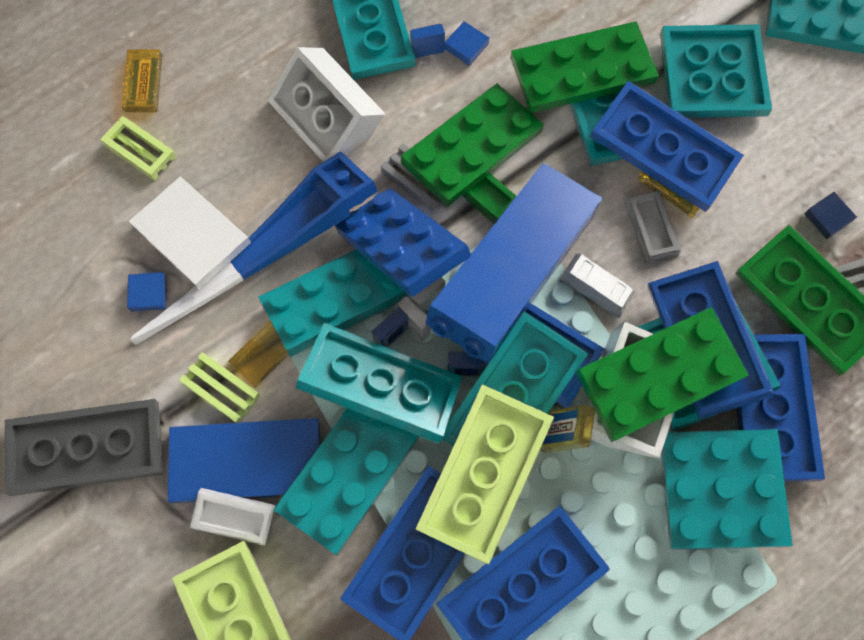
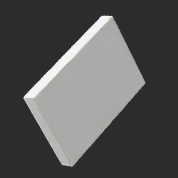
[129,176,251,290]

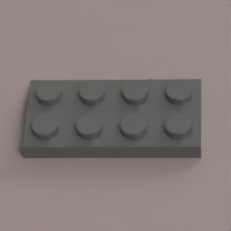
[5,399,163,496]

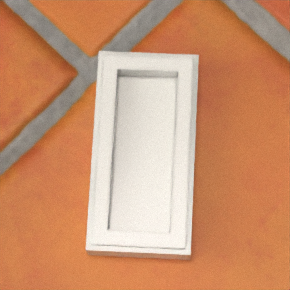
[190,488,276,546]

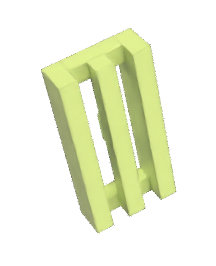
[100,116,176,181]
[179,352,261,423]

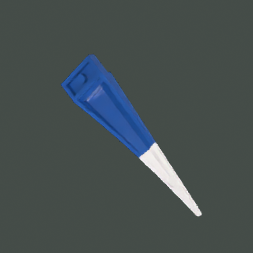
[130,151,378,345]

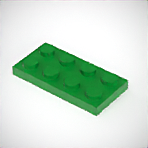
[510,21,659,114]
[400,83,544,207]
[735,225,864,376]
[575,307,749,442]

